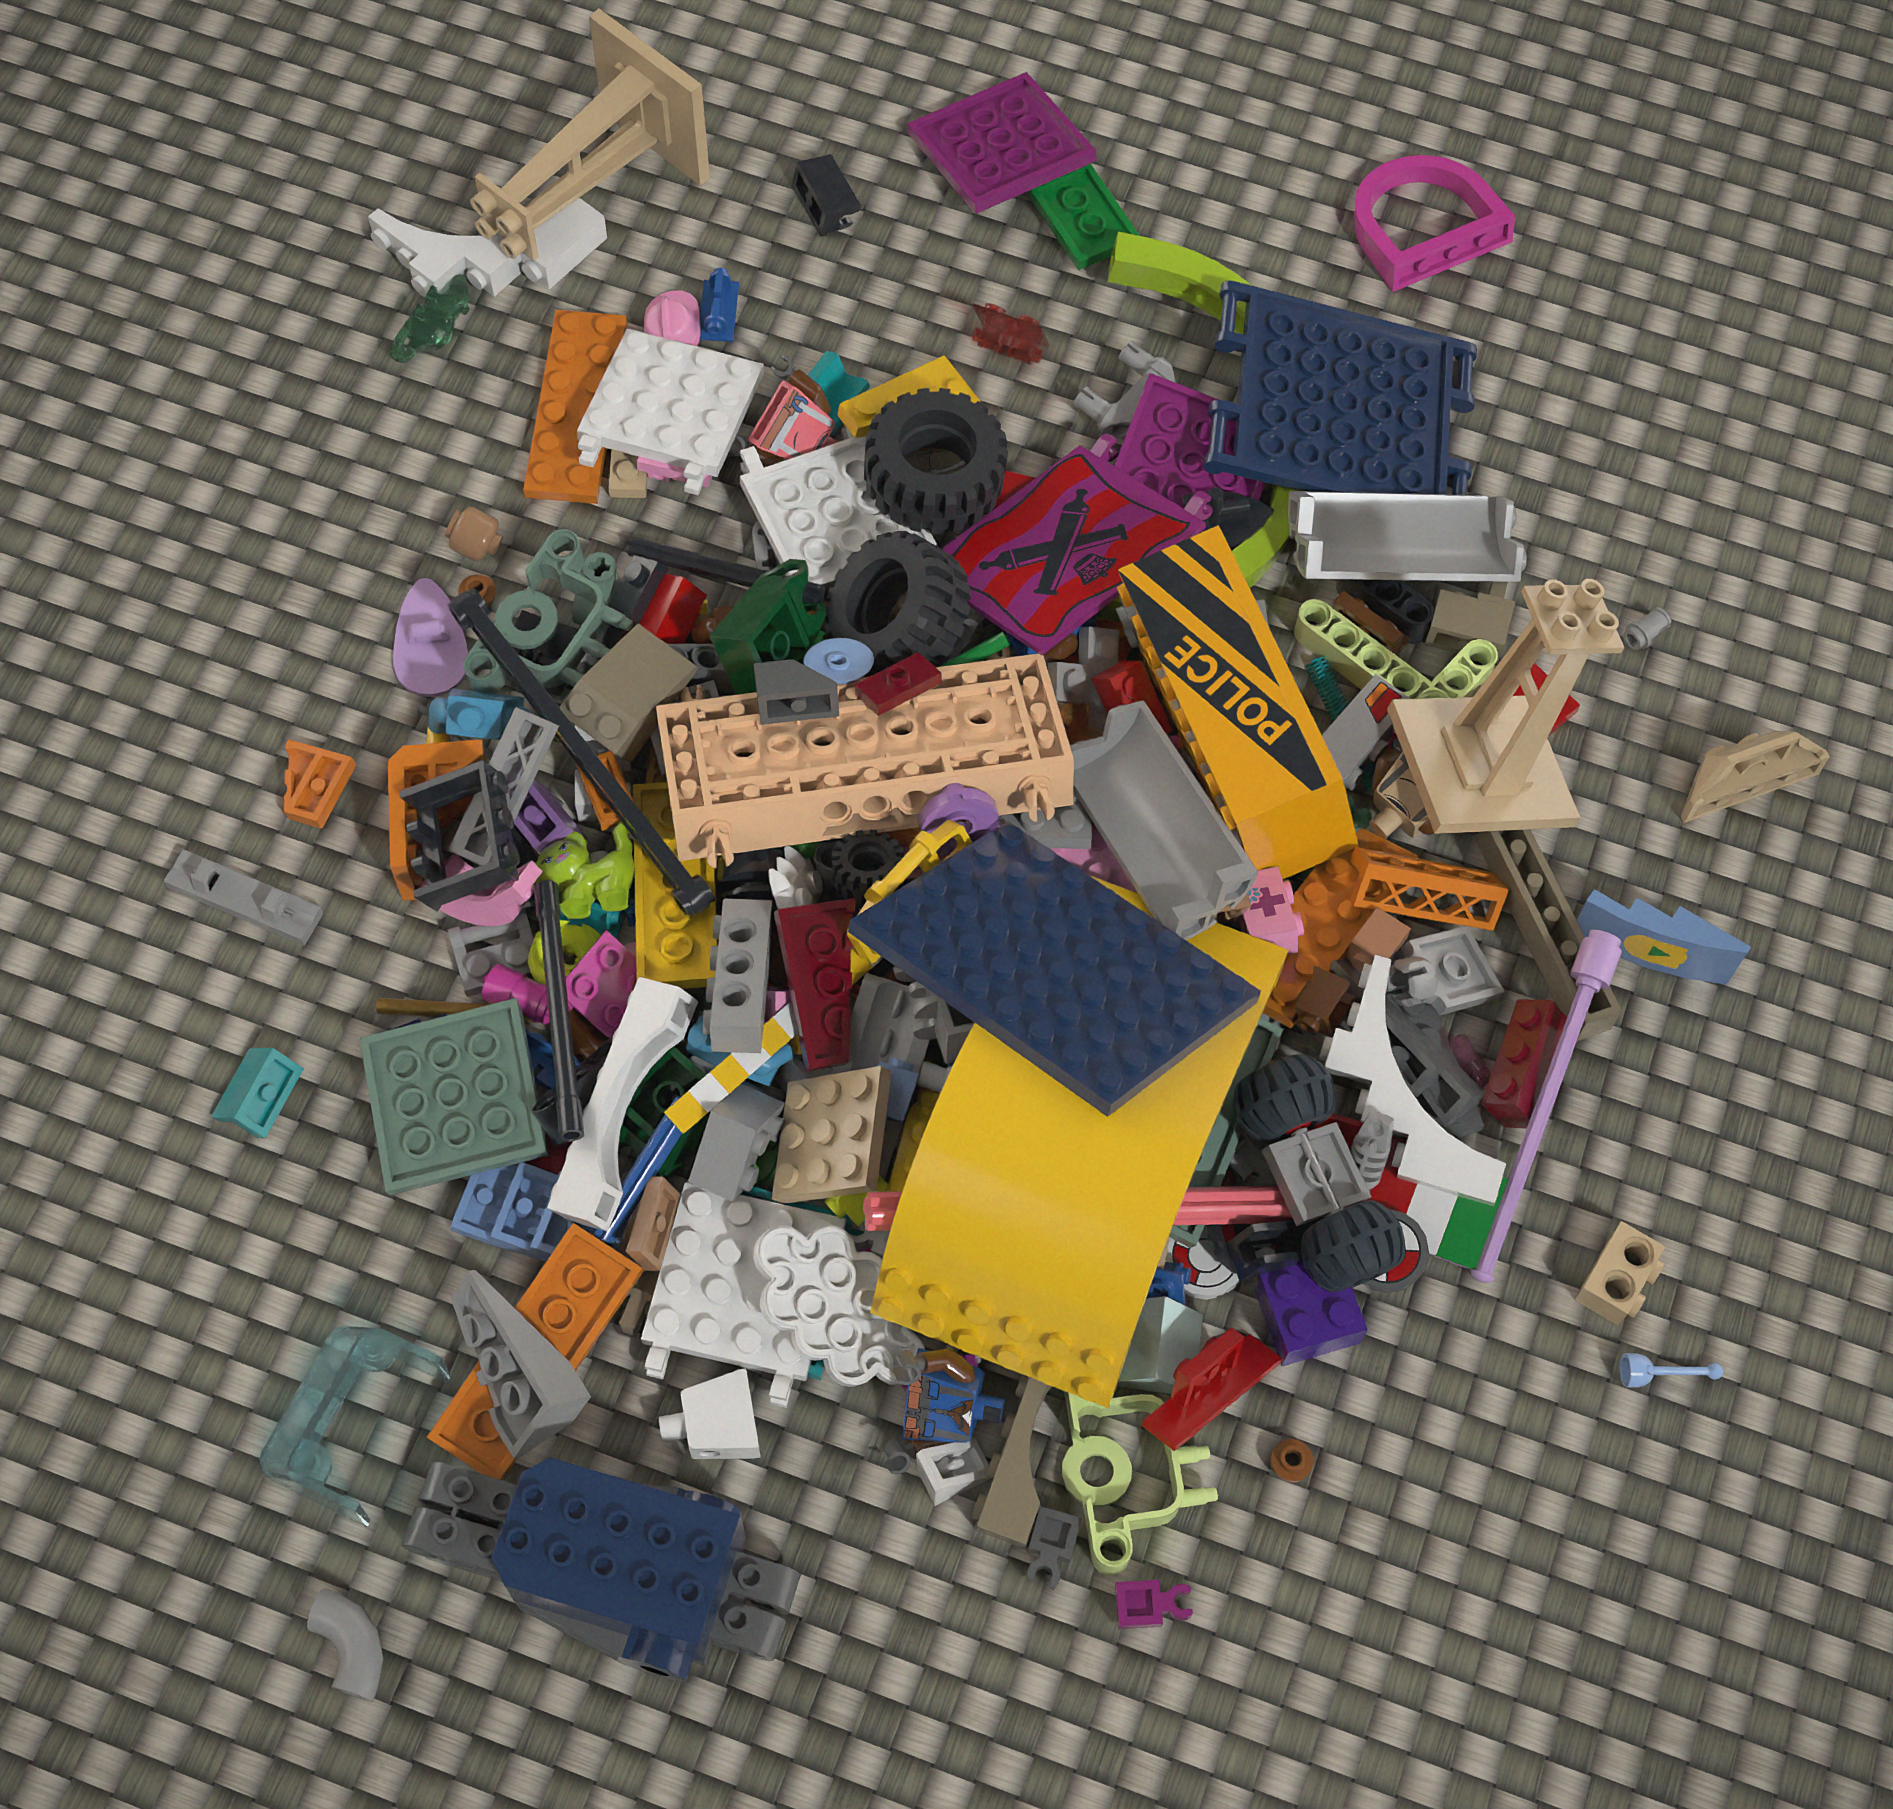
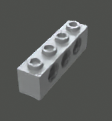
[703,899,773,1054]

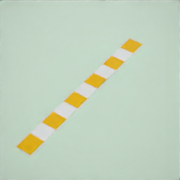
[664,947,884,1134]

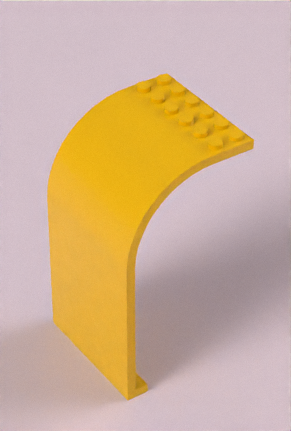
[870,875,1289,1408]

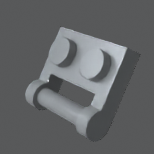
[448,908,534,997]

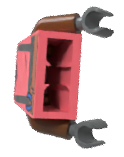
[728,355,839,468]

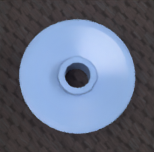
[804,638,874,685]

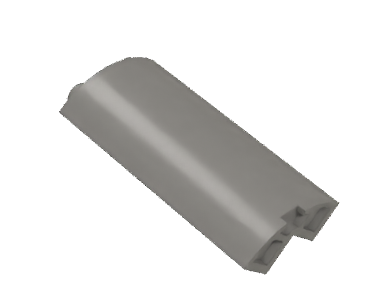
[1288,491,1527,582]
[1070,700,1258,940]

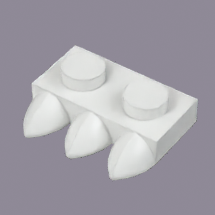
[769,846,823,909]

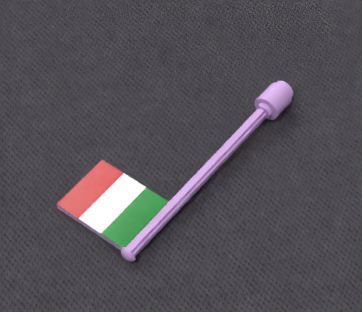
[1367,930,1622,1283]

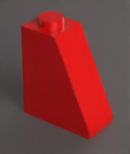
[639,574,707,644]

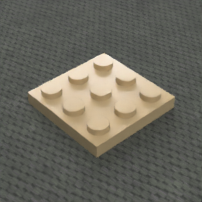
[772,1066,892,1204]

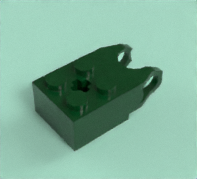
[710,559,826,695]
[618,1046,730,1179]

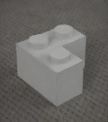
[688,1084,785,1202]

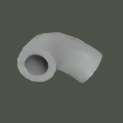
[307,1588,383,1702]

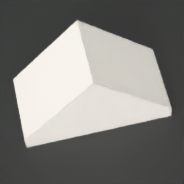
[916,1438,990,1506]

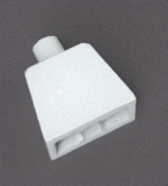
[659,1368,760,1459]

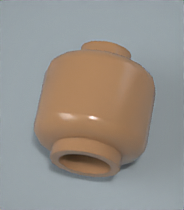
[445,506,503,562]

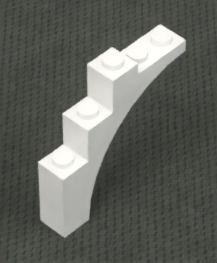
[368,198,607,304]
[1319,955,1506,1206]

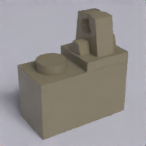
[1425,581,1515,664]

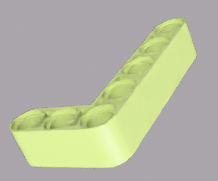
[1294,599,1498,699]

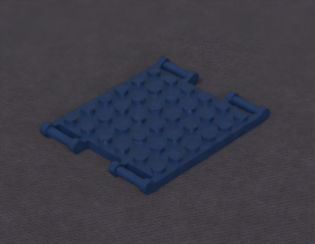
[1203,281,1477,495]

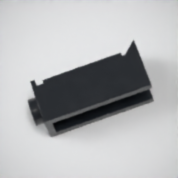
[1226,1217,1325,1282]

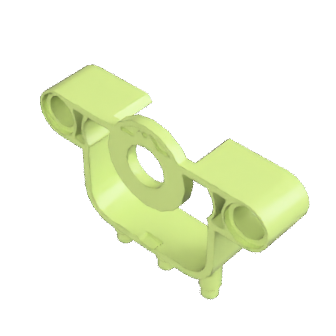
[1062,1391,1218,1576]

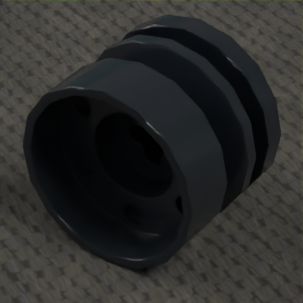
[715,848,785,932]

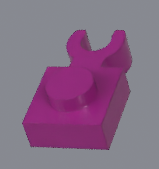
[1115,1580,1193,1629]

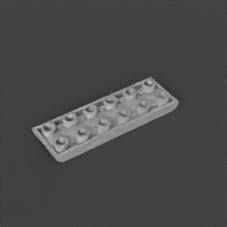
[802,973,931,1215]

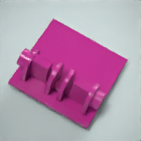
[566,930,637,1039]

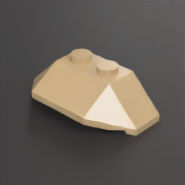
[1680,731,1830,823]

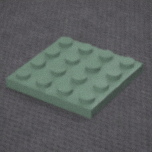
[360,998,549,1196]

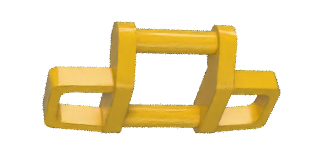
[847,820,972,964]

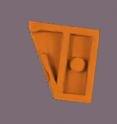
[284,739,356,829]

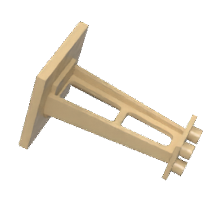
[470,8,710,261]
[1387,579,1624,834]

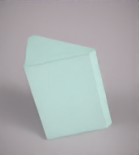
[1117,1296,1203,1394]

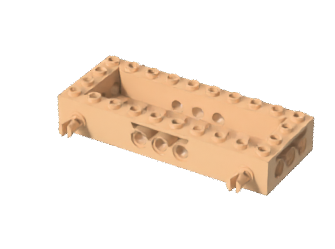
[656,646,1074,868]

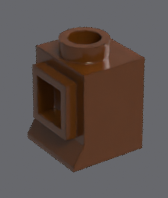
[1294,965,1356,1038]

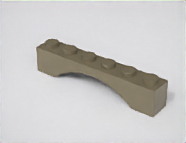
[972,1374,1052,1549]

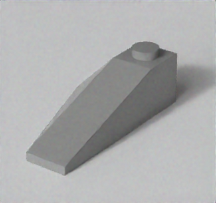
[451,1270,591,1458]

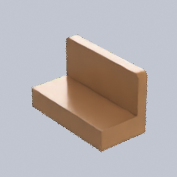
[618,1177,681,1271]

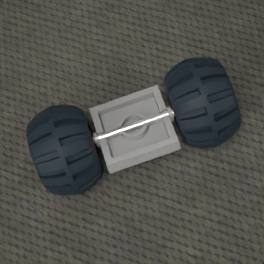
[1233,1054,1405,1293]

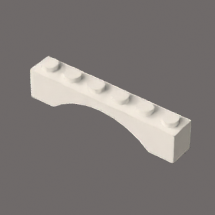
[547,977,698,1232]

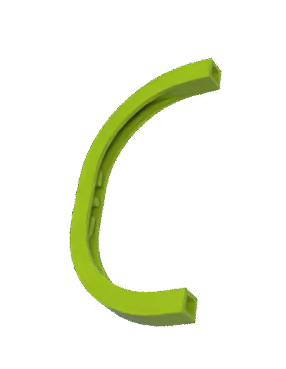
[1095,232,1298,622]

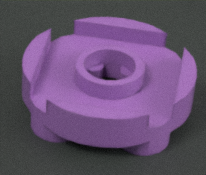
[917,783,999,856]

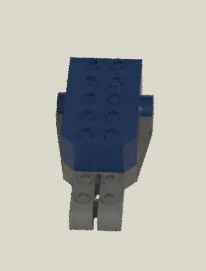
[401,1457,801,1682]

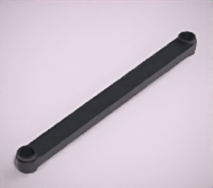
[447,588,715,918]

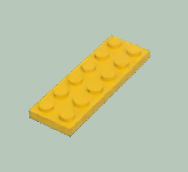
[633,782,718,989]

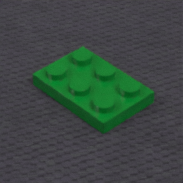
[1028,163,1140,270]

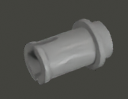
[1623,607,1671,650]

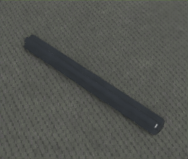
[626,537,825,604]

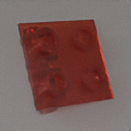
[972,303,1049,365]

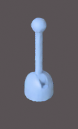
[1620,1353,1723,1387]

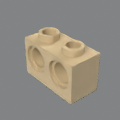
[1574,1221,1666,1326]

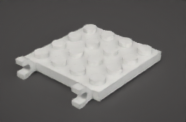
[577,329,764,495]
[740,423,936,591]
[641,1183,846,1408]

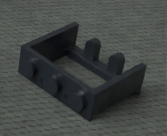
[400,760,520,912]

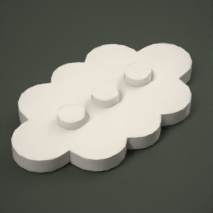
[753,1225,925,1387]

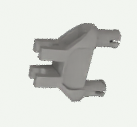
[1074,340,1176,439]

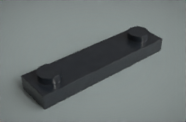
[566,555,667,691]

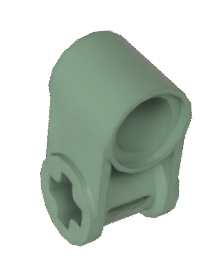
[572,552,620,624]

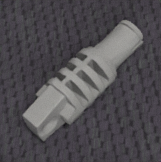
[1350,1110,1394,1193]

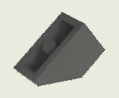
[754,659,839,725]

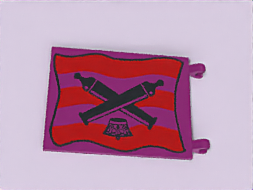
[942,434,1213,656]

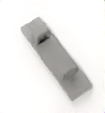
[163,849,324,946]

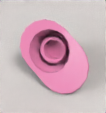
[644,290,701,346]

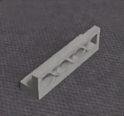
[448,707,559,865]

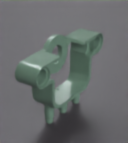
[464,529,633,694]

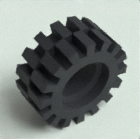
[832,829,904,904]

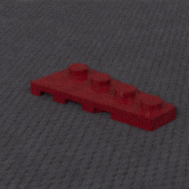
[774,898,855,1072]

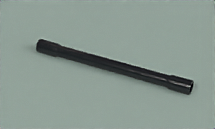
[534,880,584,1141]

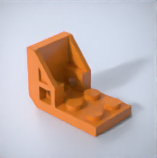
[388,739,489,901]

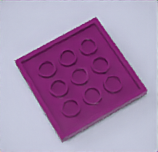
[907,72,1097,214]
[1114,373,1265,551]

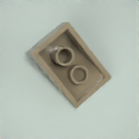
[560,624,699,762]

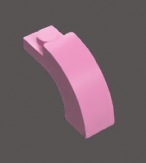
[418,854,543,926]

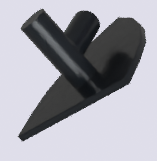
[1182,487,1274,548]

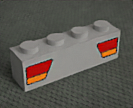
[1322,674,1410,790]

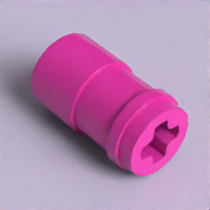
[482,964,550,1024]

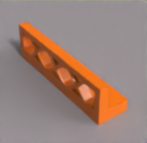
[1349,847,1509,931]

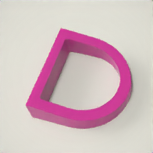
[1354,155,1515,292]

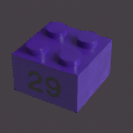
[1254,1263,1368,1367]

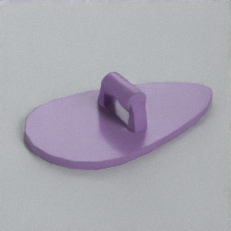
[393,578,468,697]

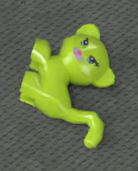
[533,817,651,919]

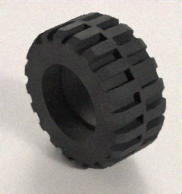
[864,388,1008,534]
[825,531,971,676]

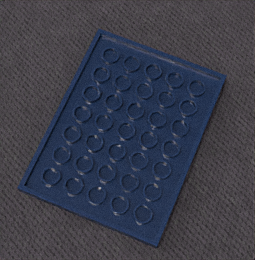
[848,821,1261,1117]

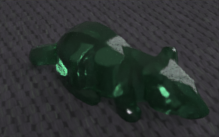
[389,274,470,363]

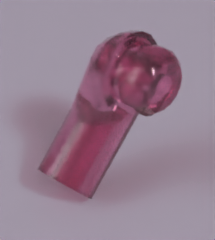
[1449,1034,1491,1090]

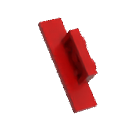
[1142,1327,1282,1451]

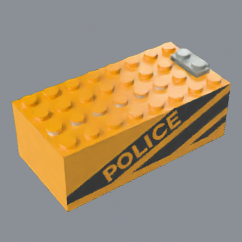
[1116,525,1359,880]

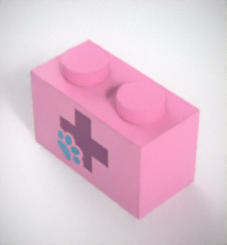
[1238,867,1304,954]

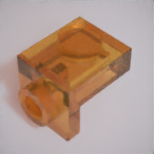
[1057,702,1103,745]

